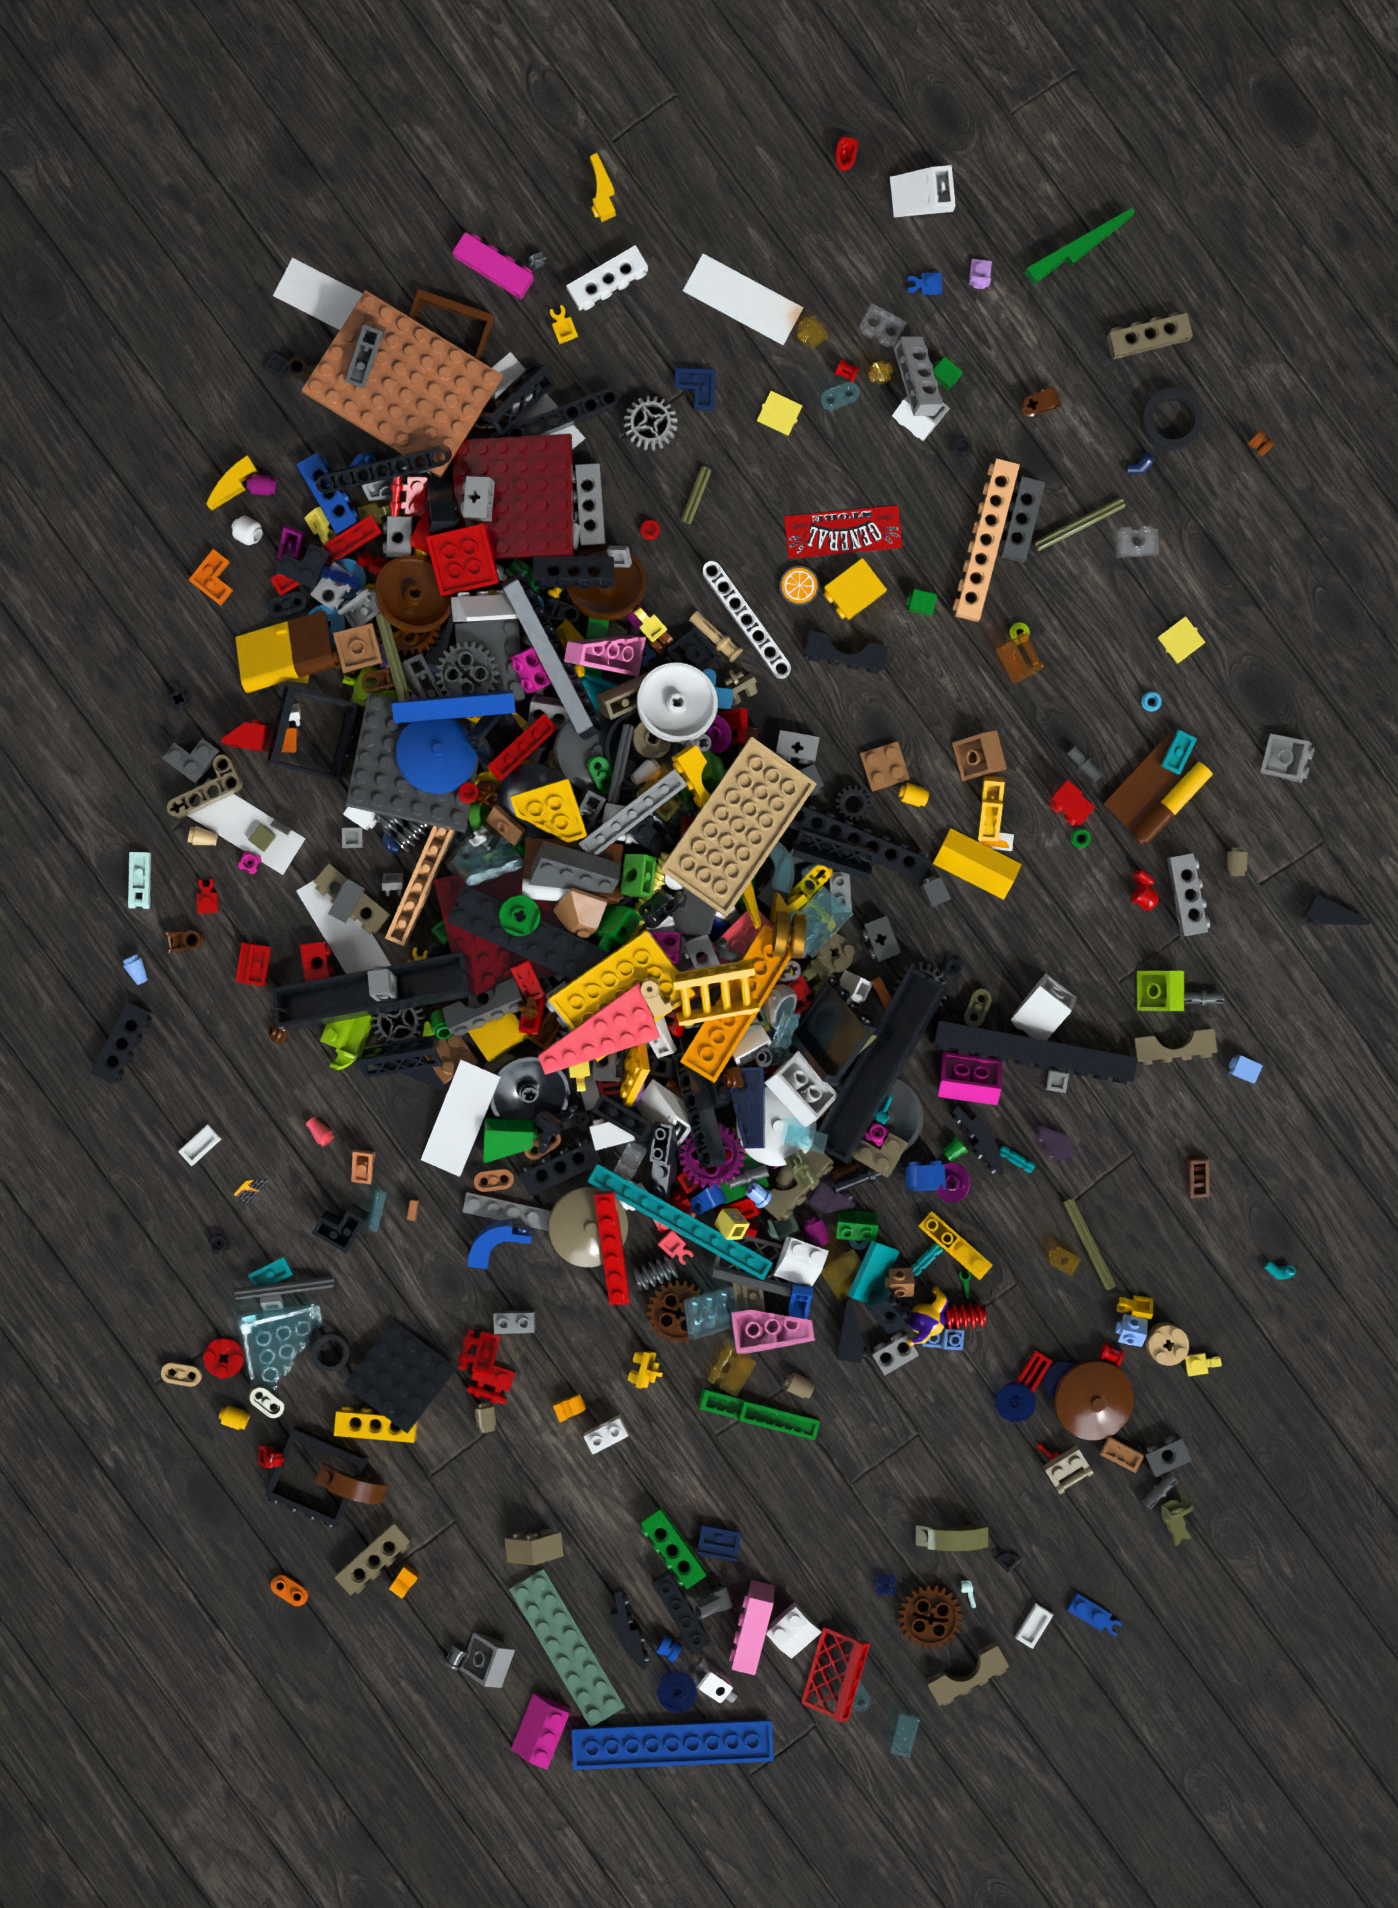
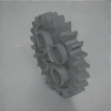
[435,641,501,696]

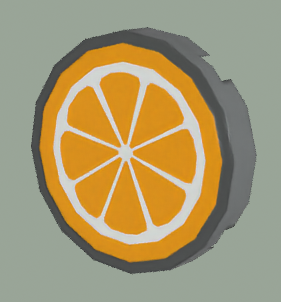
[779,566,819,606]

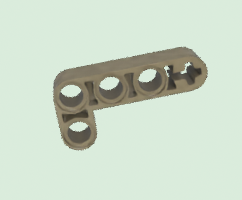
[167,755,243,818]

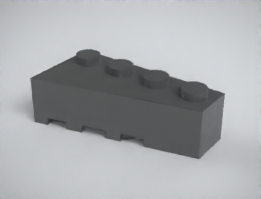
[529,841,620,894]

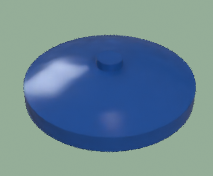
[395,718,477,794]

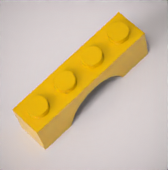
[671,745,711,808]

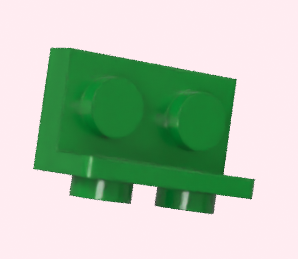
[836,1209,878,1242]

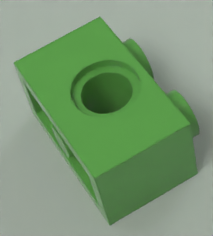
[621,854,657,898]

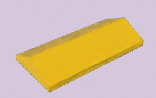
[932,828,1022,900]

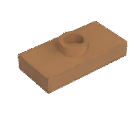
[486,805,526,846]
[1099,1437,1145,1473]

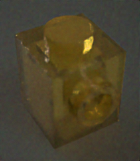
[797,315,828,351]

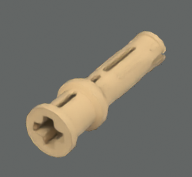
[689,611,743,663]

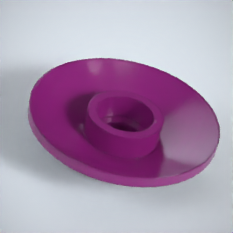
[701,714,732,753]
[936,1163,970,1203]

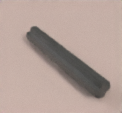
[607,724,634,804]

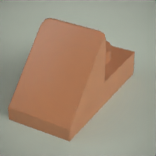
[351,1149,376,1184]

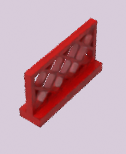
[801,1626,870,1723]

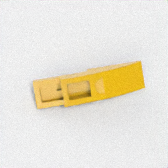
[919,1211,993,1280]

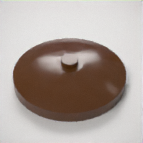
[566,545,646,621]
[374,555,455,633]
[1054,1360,1134,1440]

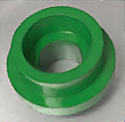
[1071,828,1091,848]

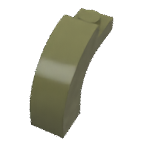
[916,1524,988,1551]

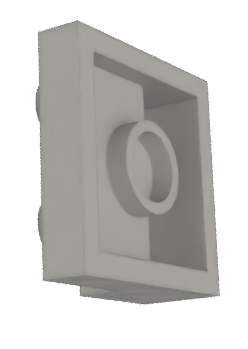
[1261,734,1314,783]

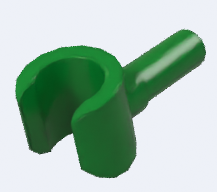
[958,1270,971,1298]

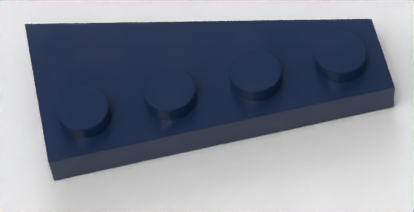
[724,1067,765,1149]

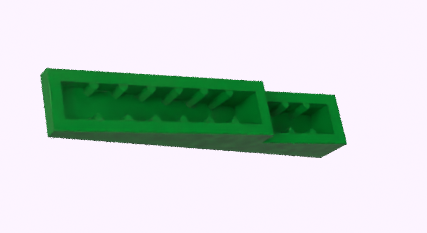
[1025,208,1135,285]
[698,1387,820,1440]

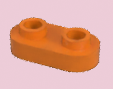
[271,1574,309,1606]

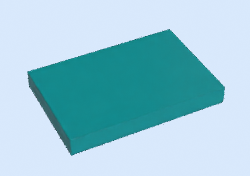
[848,1241,900,1303]

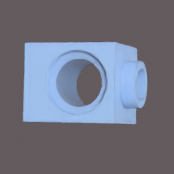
[1229,1055,1263,1084]

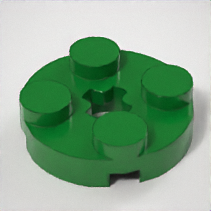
[499,895,540,936]

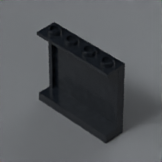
[783,974,877,1084]

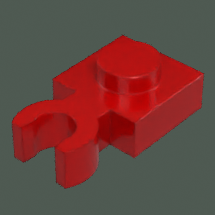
[357,551,390,576]
[197,879,219,914]

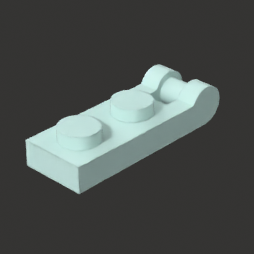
[128,852,151,909]

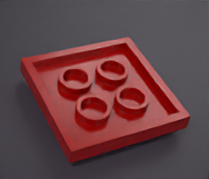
[426,523,500,596]

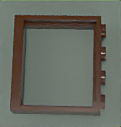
[409,289,495,361]

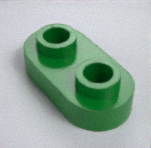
[587,755,613,794]

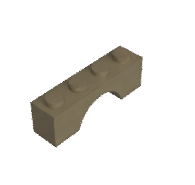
[1132,1028,1217,1065]
[764,1144,834,1222]
[926,1641,1009,1706]

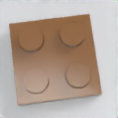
[333,623,383,673]
[860,742,910,792]
[425,1034,478,1084]

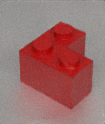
[1047,780,1095,827]

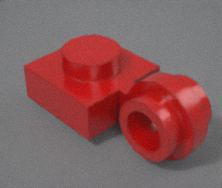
[258,1444,284,1468]

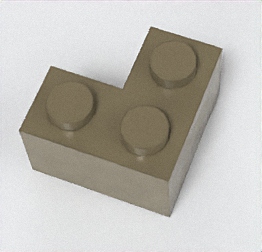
[505,1528,564,1565]

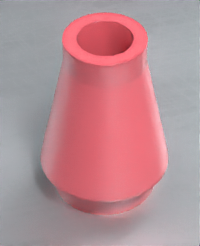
[306,1117,335,1147]

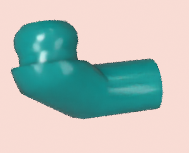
[1264,1260,1296,1280]

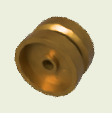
[772,911,807,959]

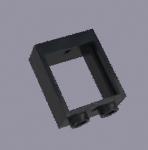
[466,713,523,767]

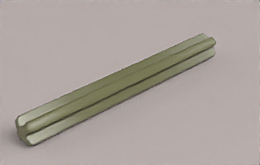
[1034,498,1126,551]
[376,613,411,701]
[1063,1198,1116,1290]

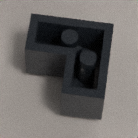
[276,543,333,589]
[312,1204,370,1253]

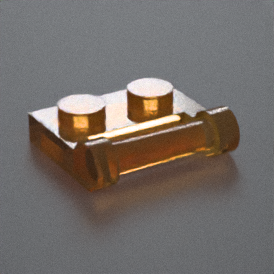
[995,631,1045,684]

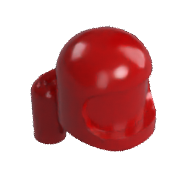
[1129,869,1159,911]

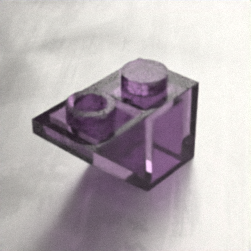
[1035,1125,1076,1164]
[808,1180,855,1213]

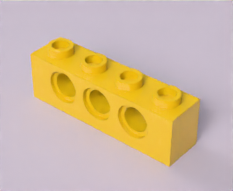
[334,1406,418,1443]

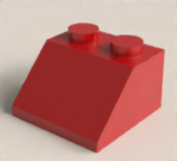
[221,720,271,753]

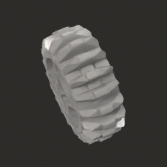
[624,396,678,451]

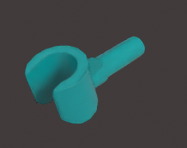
[876,1096,893,1125]

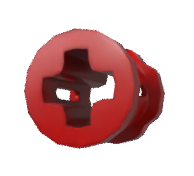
[835,359,860,383]
[1099,1342,1125,1366]

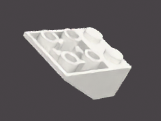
[890,165,955,217]
[635,1079,691,1148]

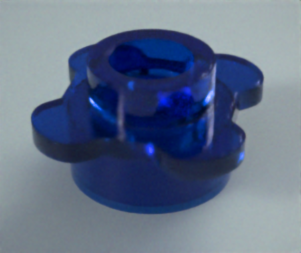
[876,1575,896,1595]

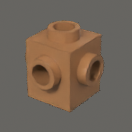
[885,1268,914,1297]

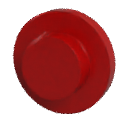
[640,520,660,540]

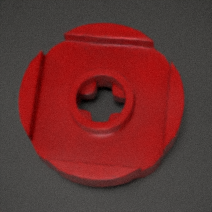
[203,1338,245,1379]

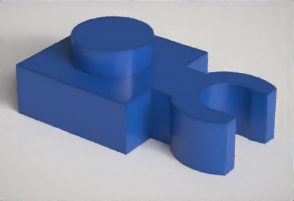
[907,273,942,295]

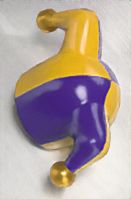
[907,1287,949,1346]

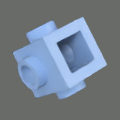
[1116,1314,1148,1347]

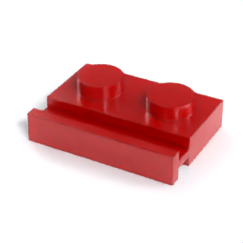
[236,943,271,987]

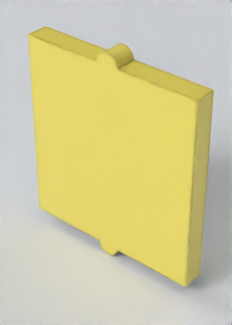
[757,391,802,436]
[1158,616,1206,664]

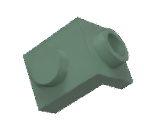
[767,1213,801,1242]

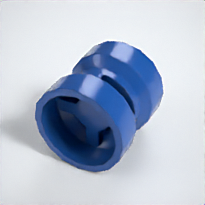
[656,1635,683,1662]

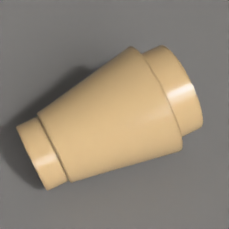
[188,826,218,846]

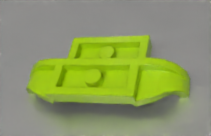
[320,1015,374,1070]

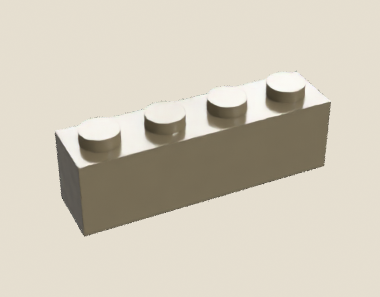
[595,670,652,720]

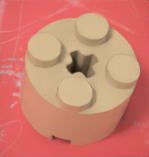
[1145,1322,1189,1366]

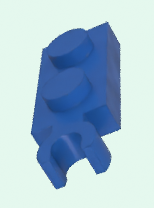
[1067,1592,1122,1636]

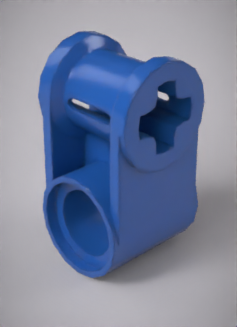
[690,1184,728,1215]

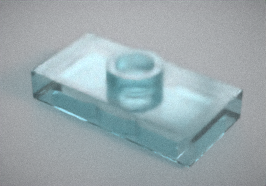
[784,1124,829,1154]
[890,1712,920,1758]

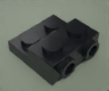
[662,627,720,672]

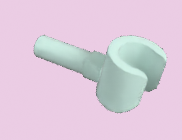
[961,1581,976,1608]

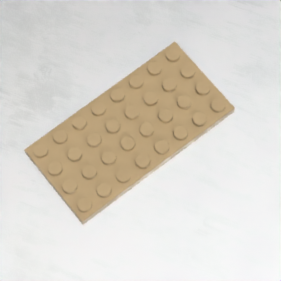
[660,737,817,917]

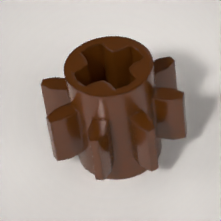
[476,781,498,805]

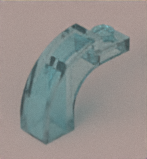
[768,841,794,894]

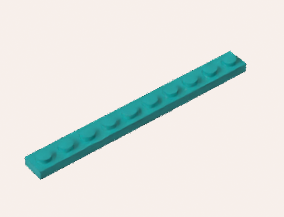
[587,1164,773,1281]

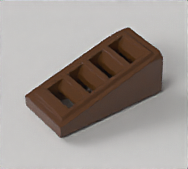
[1187,1154,1210,1198]

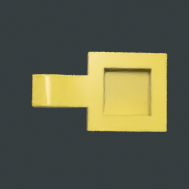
[304,507,337,544]
[633,607,667,643]
[569,1061,590,1092]
[1185,1353,1222,1376]

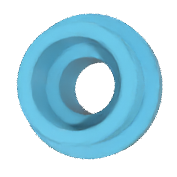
[1141,692,1162,712]

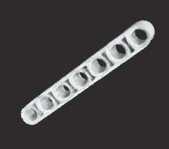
[703,561,791,679]

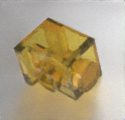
[1048,1246,1081,1277]

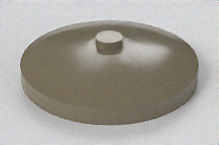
[548,1186,628,1267]

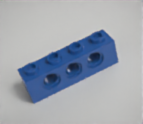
[296,453,360,536]

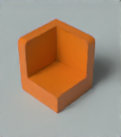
[281,728,298,753]

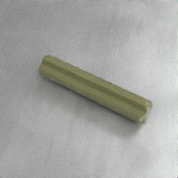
[681,466,711,524]

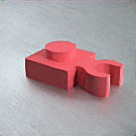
[658,1229,693,1265]

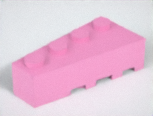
[564,634,646,676]

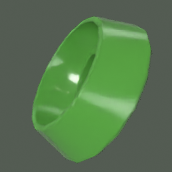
[468,800,490,832]

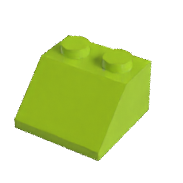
[1137,971,1184,1011]

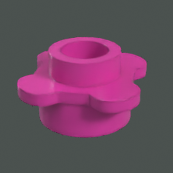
[238,851,262,874]
[865,1123,889,1146]

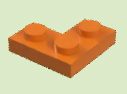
[189,549,233,606]

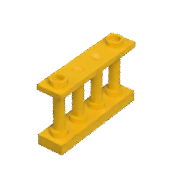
[671,959,759,1026]

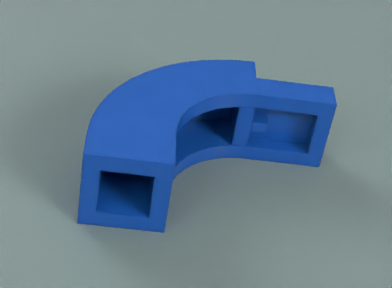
[467,1219,533,1269]
[787,1283,813,1320]

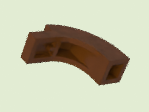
[314,1463,389,1504]

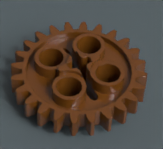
[376,623,442,659]
[646,1279,711,1345]
[898,1583,963,1650]

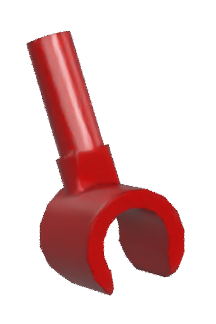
[1037,1443,1060,1461]

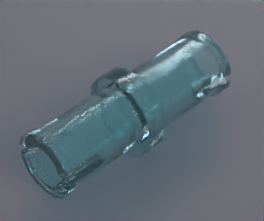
[366,1190,388,1232]

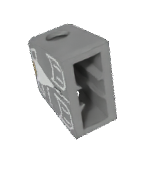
[692,1658,738,1703]

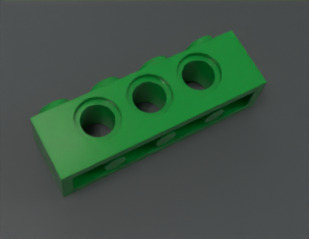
[640,1506,707,1589]

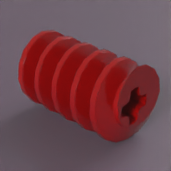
[944,1303,986,1329]

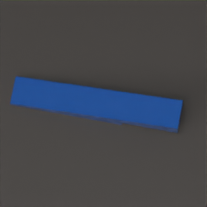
[391,689,516,723]

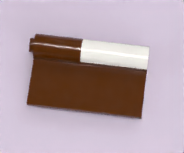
[522,837,624,905]

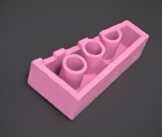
[729,1580,775,1675]

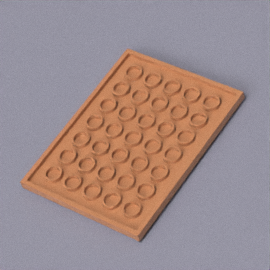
[302,290,504,478]

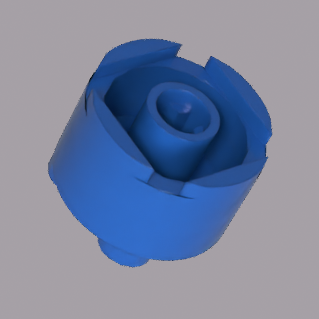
[905,1161,946,1191]

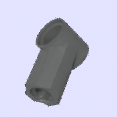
[692,1586,733,1619]

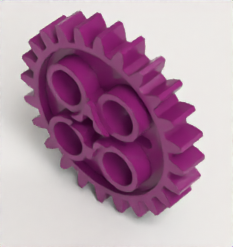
[679,1124,745,1189]

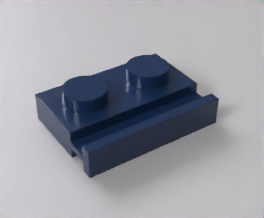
[697,1524,742,1562]

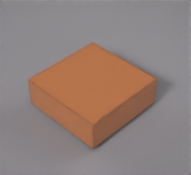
[407,1199,419,1221]

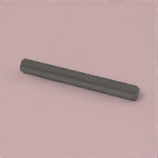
[234,1276,334,1300]

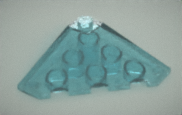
[236,1304,322,1396]

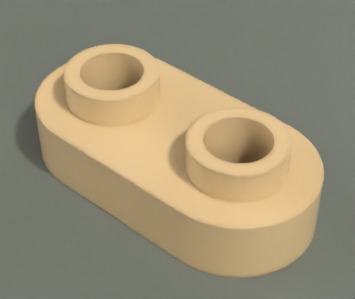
[161,1362,202,1387]

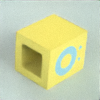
[714,1208,750,1240]

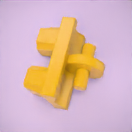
[628,1351,663,1389]

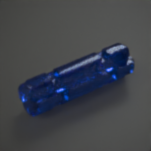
[320,566,360,589]

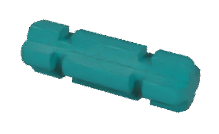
[999,1145,1035,1173]
[910,1243,943,1276]

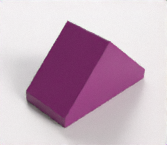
[277,526,307,560]

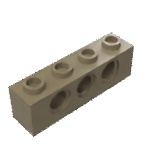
[1107,312,1193,360]
[313,864,392,934]
[335,1520,412,1596]

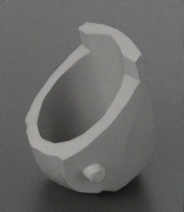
[761,984,797,1031]

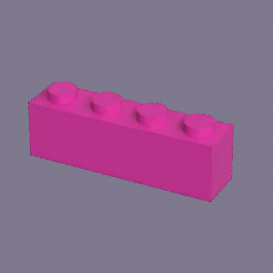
[452,232,534,300]

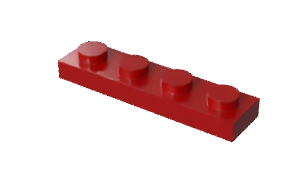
[486,714,557,781]

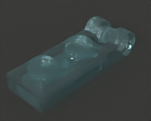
[769,1011,801,1065]

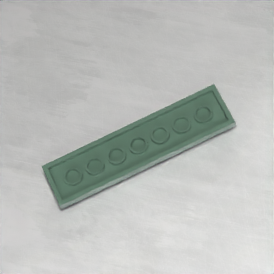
[509,1568,625,1728]

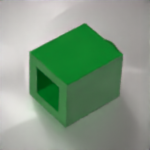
[932,357,963,391]
[906,589,938,616]

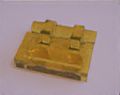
[707,1345,757,1397]

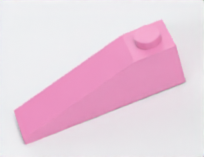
[731,1310,815,1354]

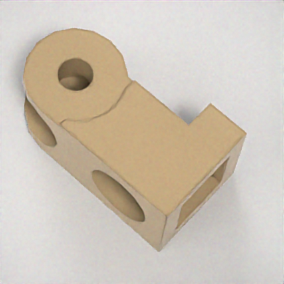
[641,976,674,1018]

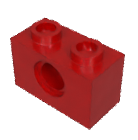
[300,942,335,982]

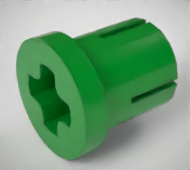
[942,1136,969,1162]

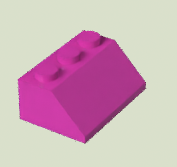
[938,1052,1002,1105]
[511,1692,571,1770]

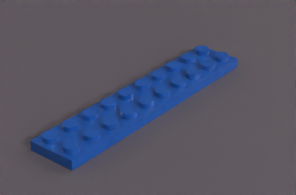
[572,1719,774,1770]

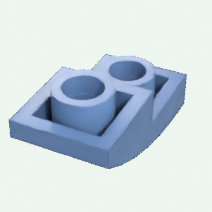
[920,1328,965,1350]

